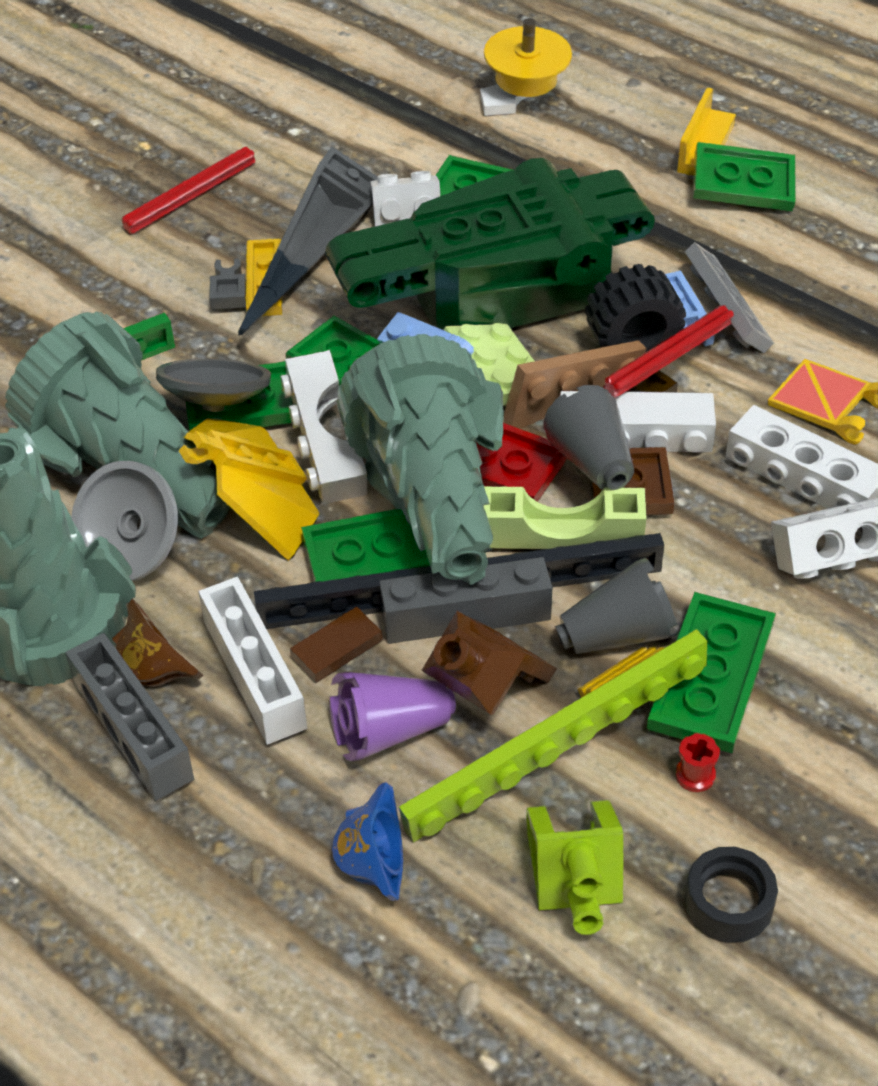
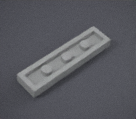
[685,242,774,353]

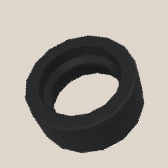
[684,846,778,943]

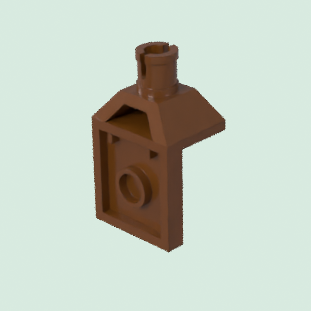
[421,611,557,716]

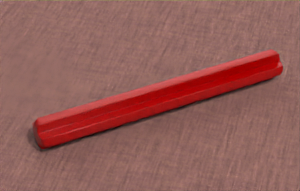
[121,147,256,234]
[603,305,734,397]

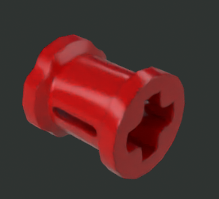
[675,733,720,793]

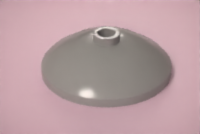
[71,461,178,581]

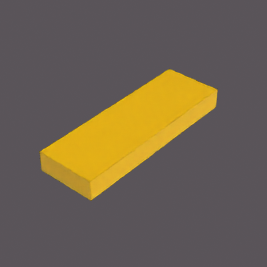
[246,239,282,316]

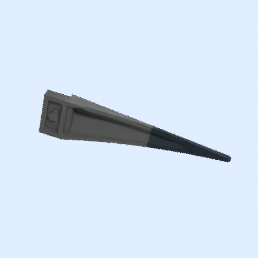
[238,147,377,336]

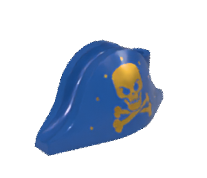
[332,782,403,901]

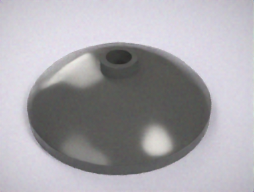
[156,359,271,412]

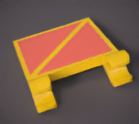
[768,359,878,445]

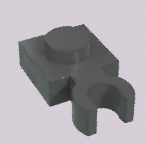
[209,258,246,309]

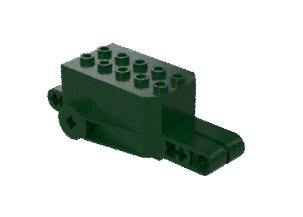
[325,158,655,330]

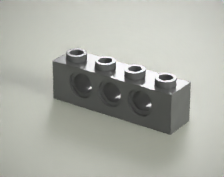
[65,633,195,801]

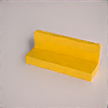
[677,88,736,176]

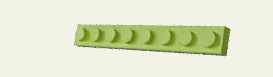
[399,629,707,843]

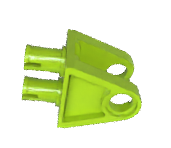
[526,800,623,935]

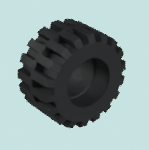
[585,264,686,352]

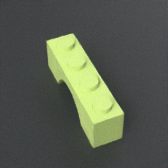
[484,486,646,549]

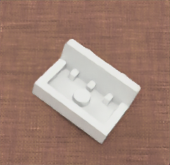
[370,171,440,226]

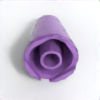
[330,672,456,761]

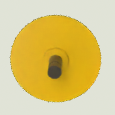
[484,18,572,97]

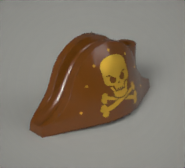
[112,598,204,687]

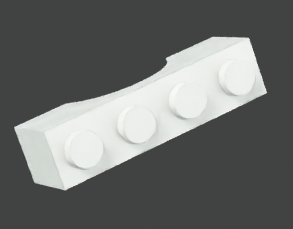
[280,350,367,504]

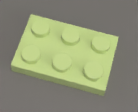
[444,323,534,405]

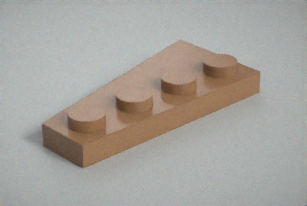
[503,340,647,429]

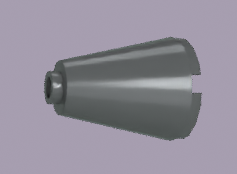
[543,385,634,490]
[555,558,678,654]

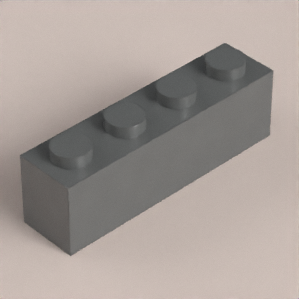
[379,557,553,644]

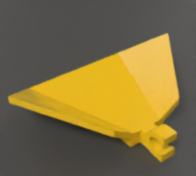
[179,418,319,561]

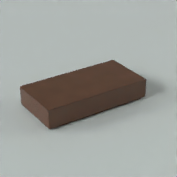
[290,606,383,683]

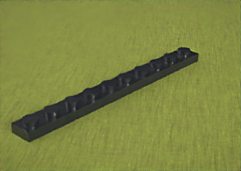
[254,533,665,629]

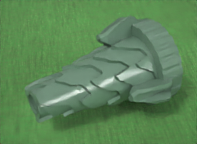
[5,312,230,539]
[337,334,504,585]
[0,428,136,686]

